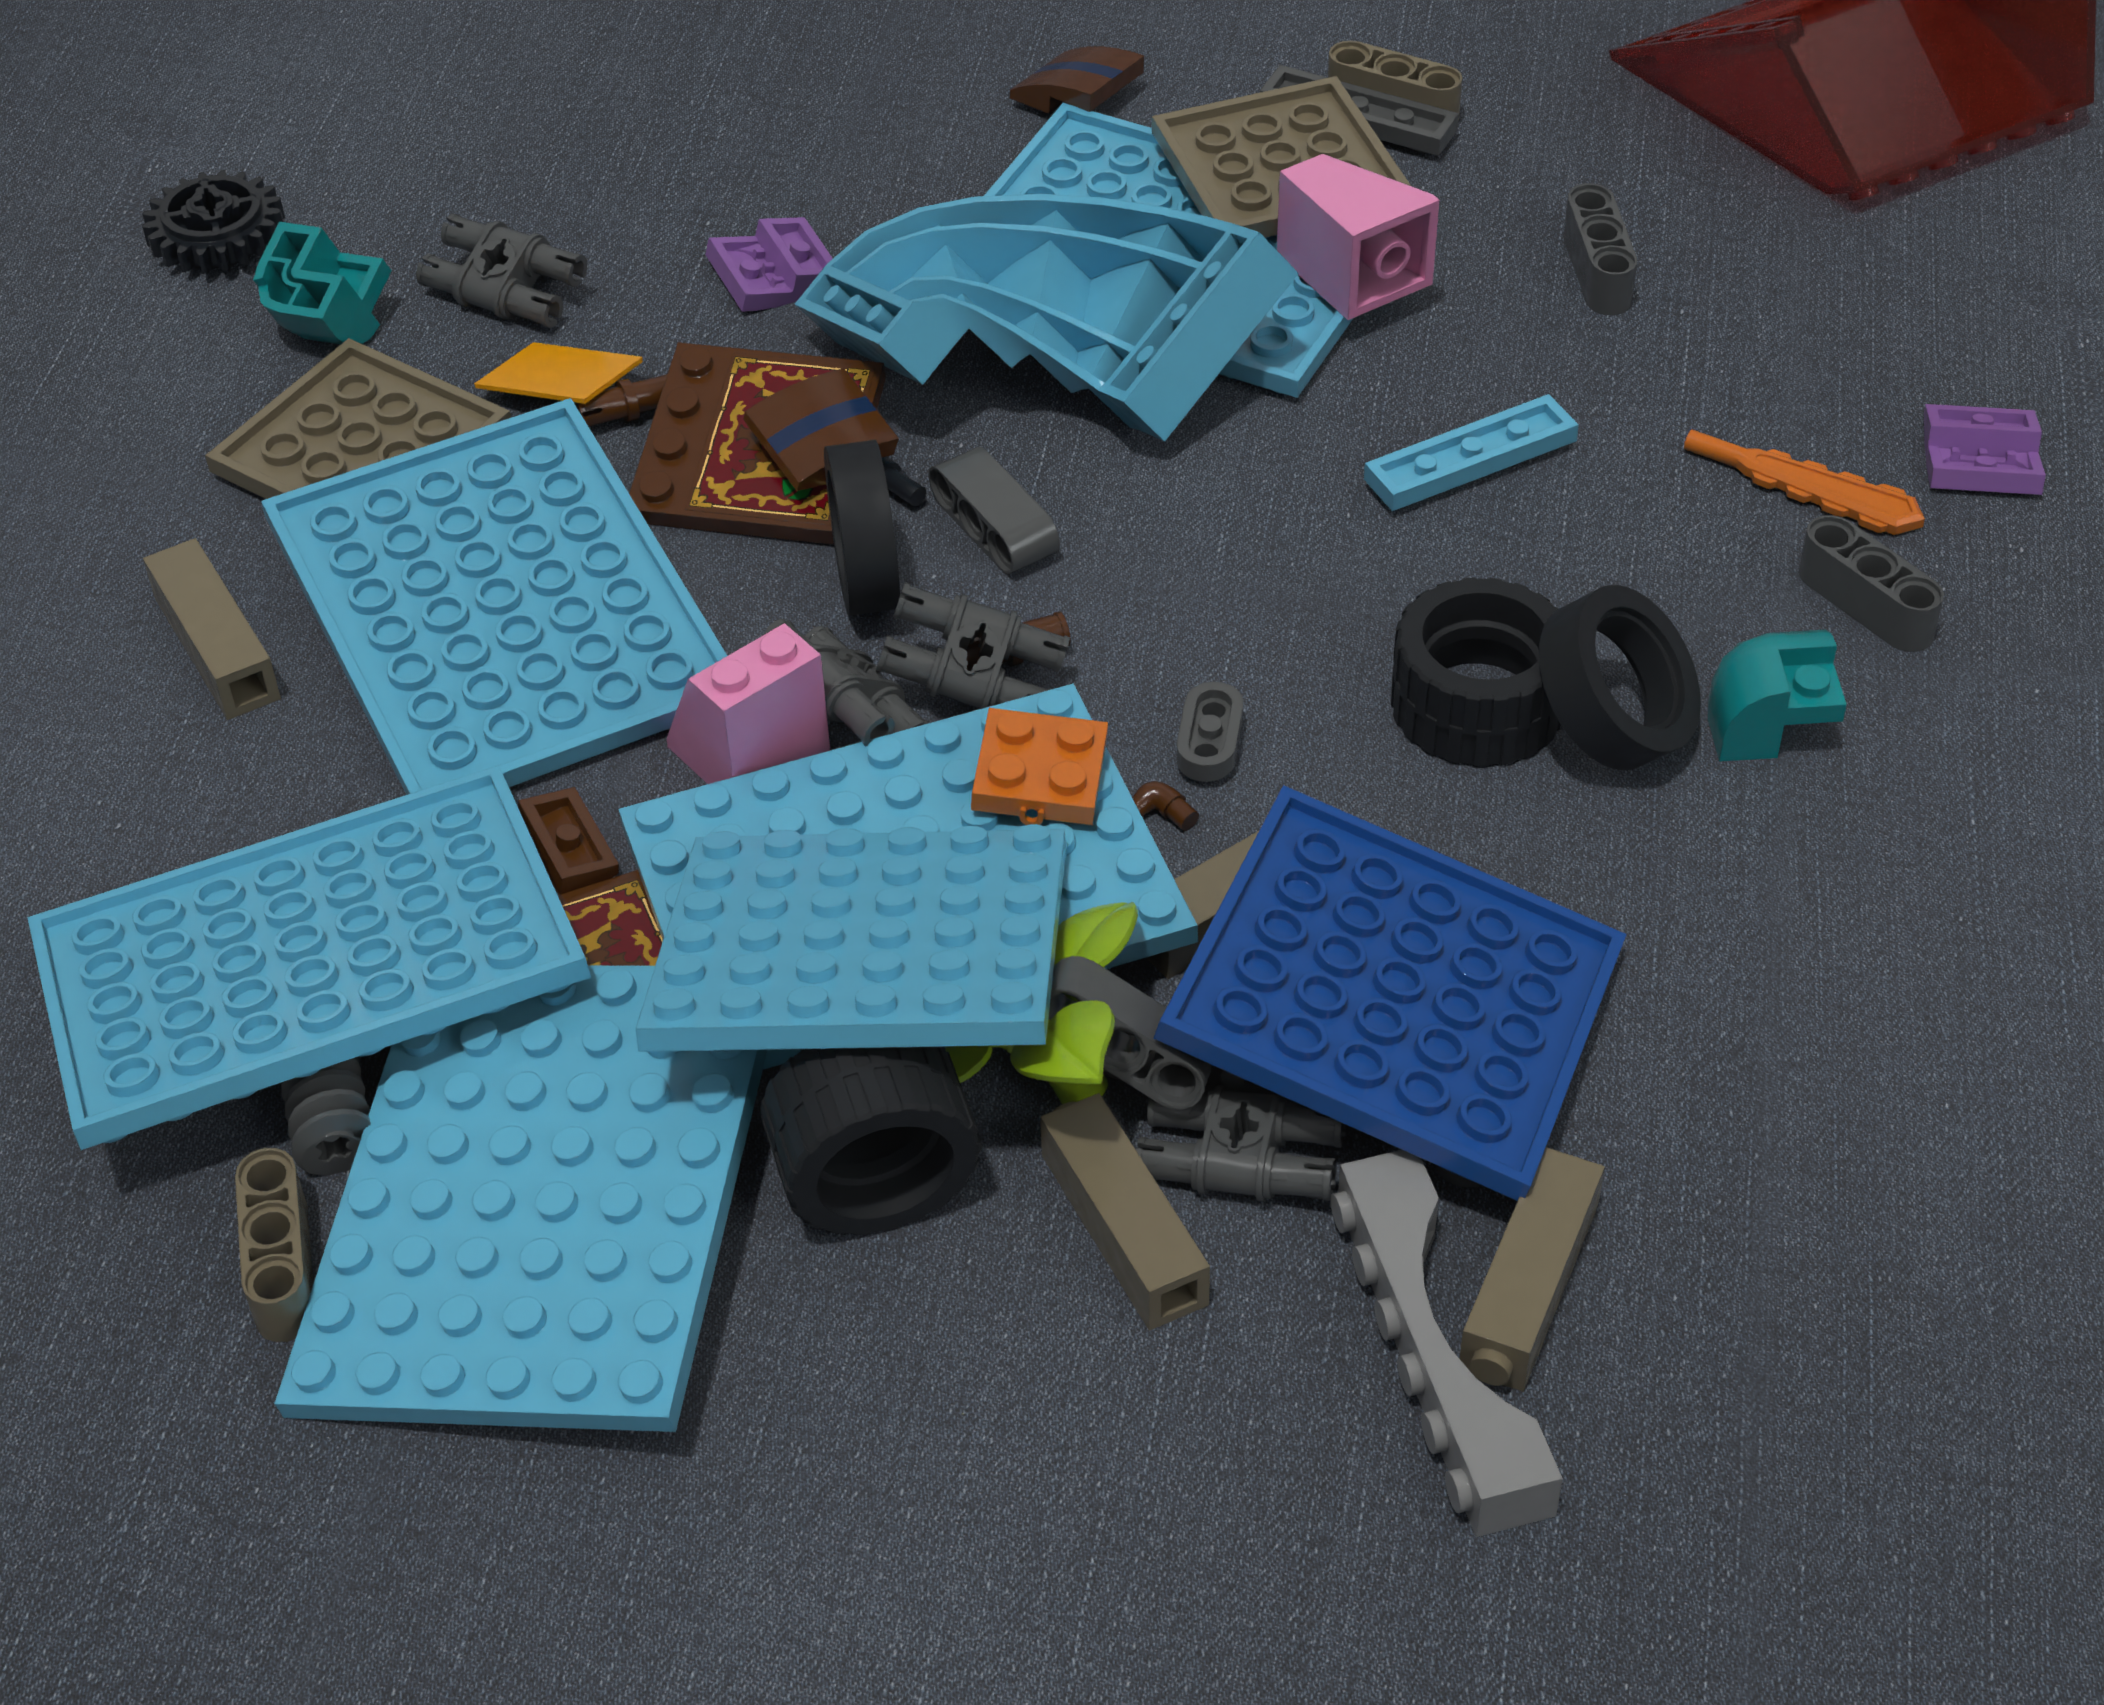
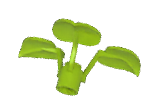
[945,902,1139,1104]

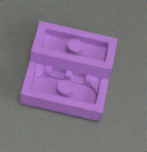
[705,217,833,312]
[1924,404,2046,495]

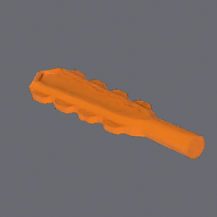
[1684,429,1925,535]

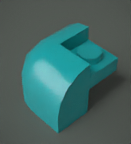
[253,222,392,344]
[1708,629,1847,762]

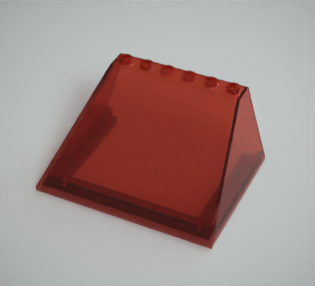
[1609,0,2096,200]

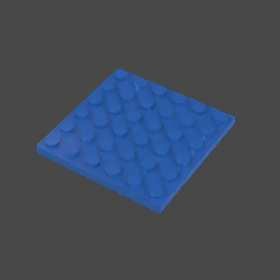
[1153,785,1627,1201]

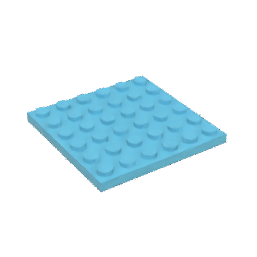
[635,824,1066,1052]

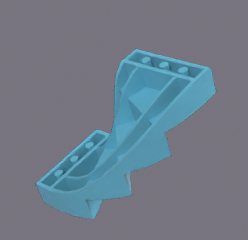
[794,194,1299,441]

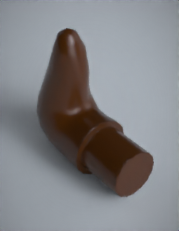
[1132,781,1199,831]

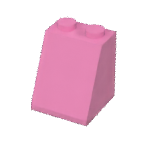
[1277,154,1440,320]
[666,623,830,784]

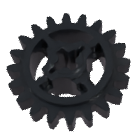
[142,170,285,274]

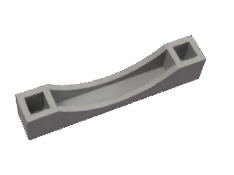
[1330,1150,1563,1537]

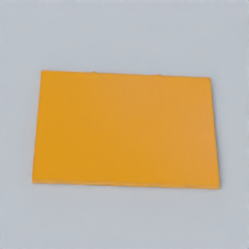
[474,342,643,404]

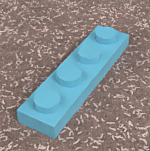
[1364,394,1579,511]

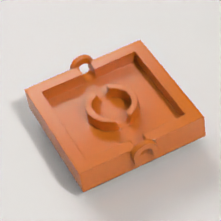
[971,708,1108,825]

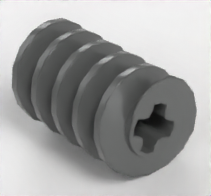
[281,1057,371,1176]

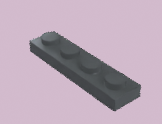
[1260,65,1459,156]

